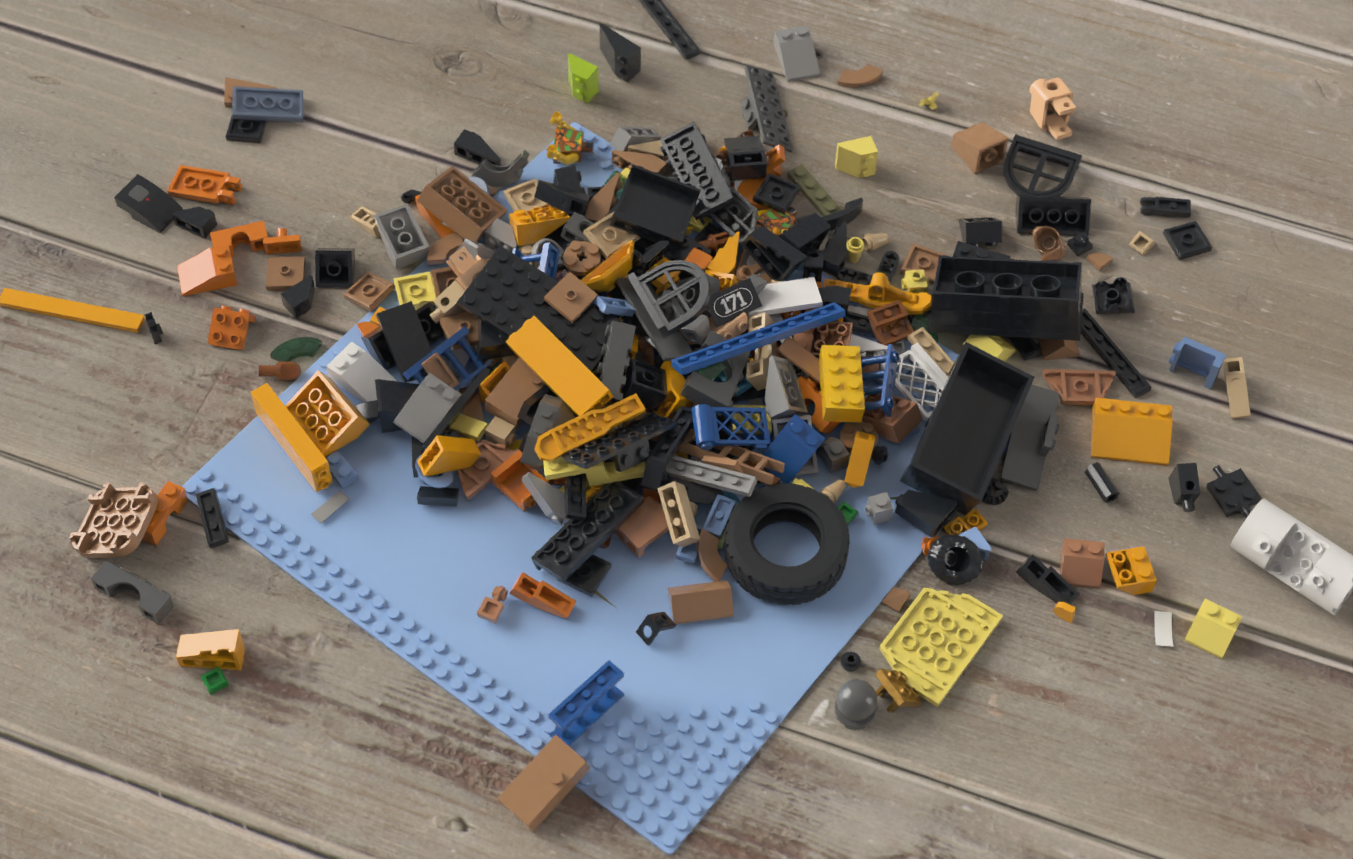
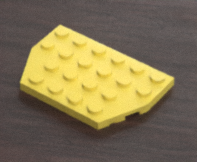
[879,588,1003,707]

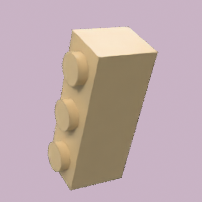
[657,481,701,547]

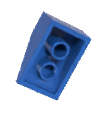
[762,414,826,483]

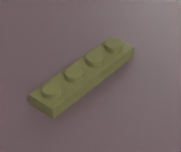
[787,165,842,217]

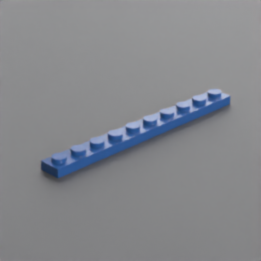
[672,302,845,375]

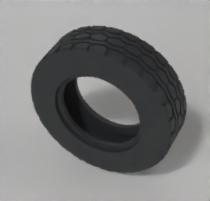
[725,483,850,605]

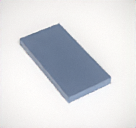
[232,86,303,123]

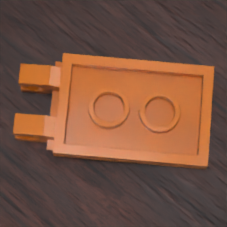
[167,165,243,205]

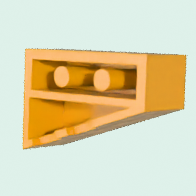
[176,629,245,670]

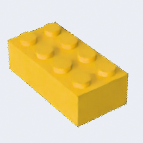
[819,345,865,423]

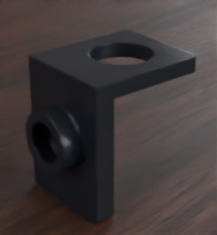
[636,612,676,646]

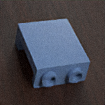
[1169,337,1226,390]

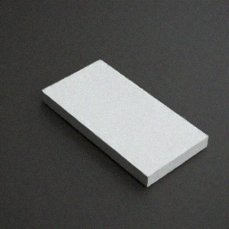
[747,277,822,318]

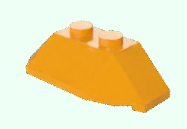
[581,240,634,294]

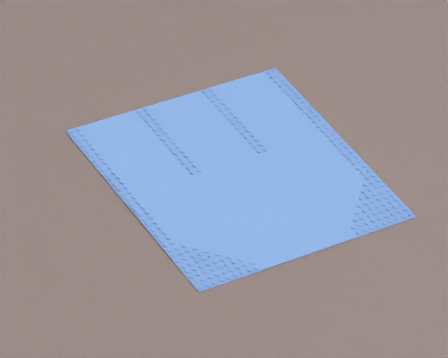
[182,122,1011,855]

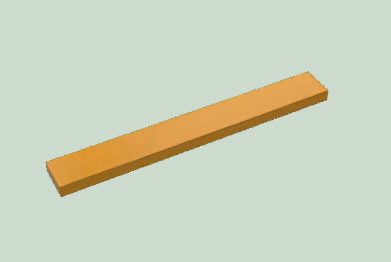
[0,288,145,333]

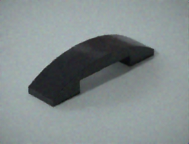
[797,198,863,231]

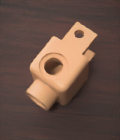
[1030,78,1076,140]
[446,246,487,291]

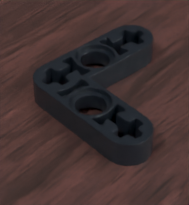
[837,251,899,285]

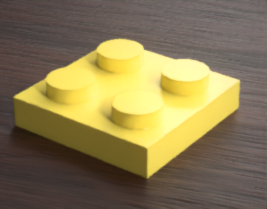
[394,271,436,306]

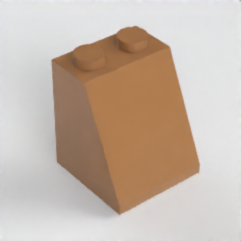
[951,122,1008,174]

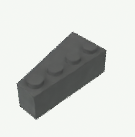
[597,321,636,402]

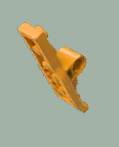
[823,273,932,315]
[534,393,646,462]

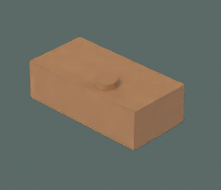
[485,358,546,430]
[497,735,590,832]

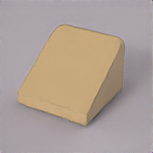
[1129,231,1156,255]

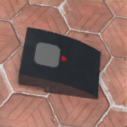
[114,174,183,233]

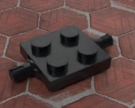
[1206,465,1262,518]

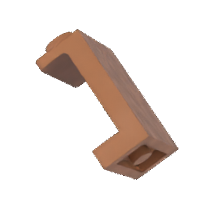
[614,496,670,558]

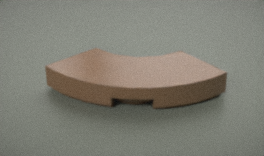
[838,64,883,88]
[427,233,463,265]
[696,528,728,581]

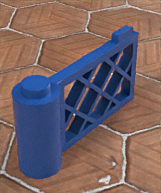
[691,404,771,450]

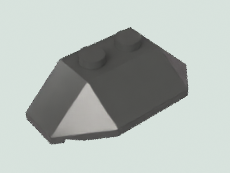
[709,187,758,244]
[520,394,576,468]

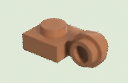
[477,586,508,624]

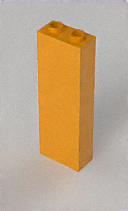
[506,316,614,416]
[250,383,333,492]

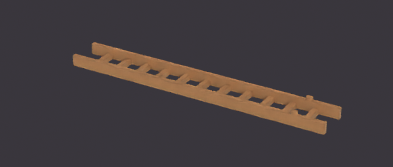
[602,401,785,485]

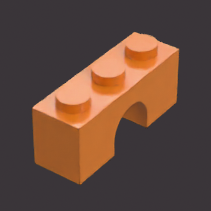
[210,221,268,257]
[798,376,840,434]
[142,481,189,546]

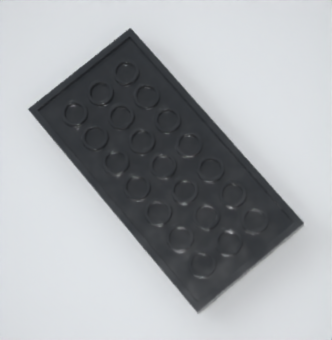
[457,246,626,372]

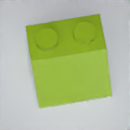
[568,53,599,103]

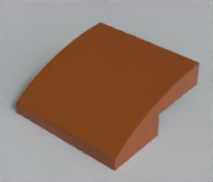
[867,300,915,346]

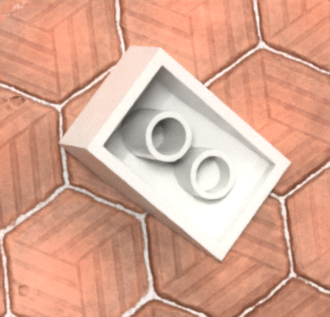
[326,342,397,403]

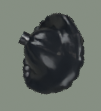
[927,535,984,585]

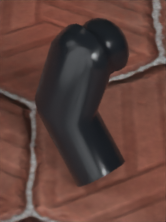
[401,189,422,204]

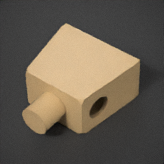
[429,281,467,324]

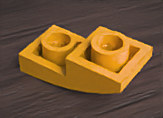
[943,508,988,535]

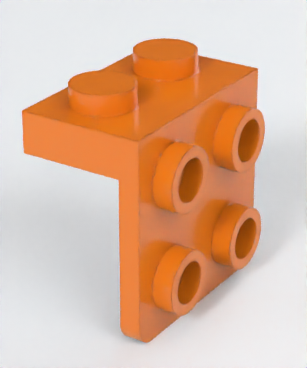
[208,306,256,350]

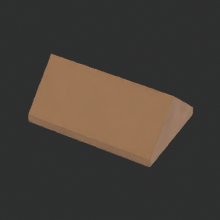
[1037,338,1080,360]
[668,580,734,624]

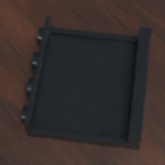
[610,164,701,251]

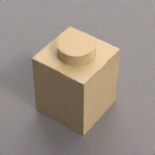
[485,416,517,448]

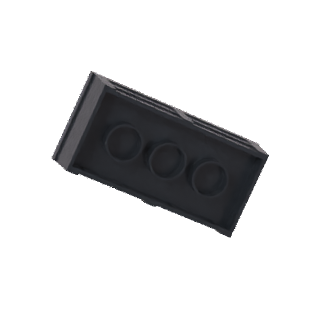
[928,255,1084,341]
[900,342,1035,515]

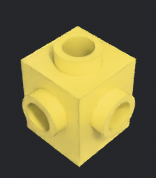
[901,270,929,293]

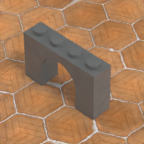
[680,330,750,417]

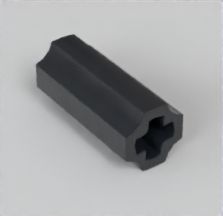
[1085,462,1120,503]

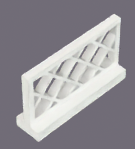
[880,343,948,421]

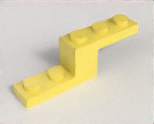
[543,456,646,486]

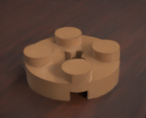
[563,241,601,276]
[839,422,878,455]

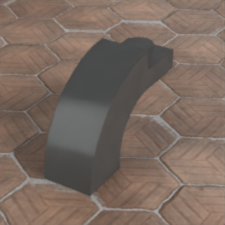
[471,149,530,187]

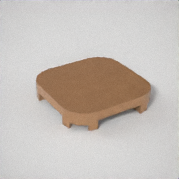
[69,482,158,558]

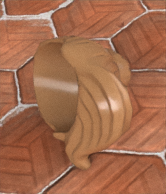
[1032,226,1066,261]

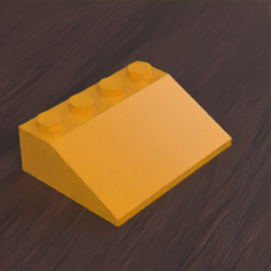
[285,370,370,457]
[1091,398,1173,466]

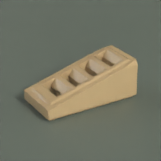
[350,206,381,238]

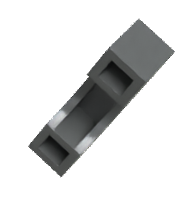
[90,561,174,625]

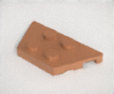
[1042,369,1116,406]
[456,439,519,501]

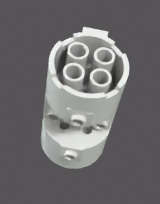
[1230,498,1353,615]

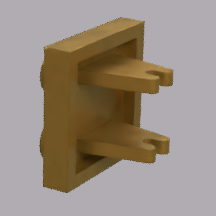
[875,669,923,713]

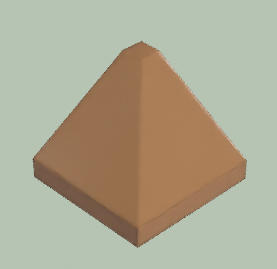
[882,587,910,613]

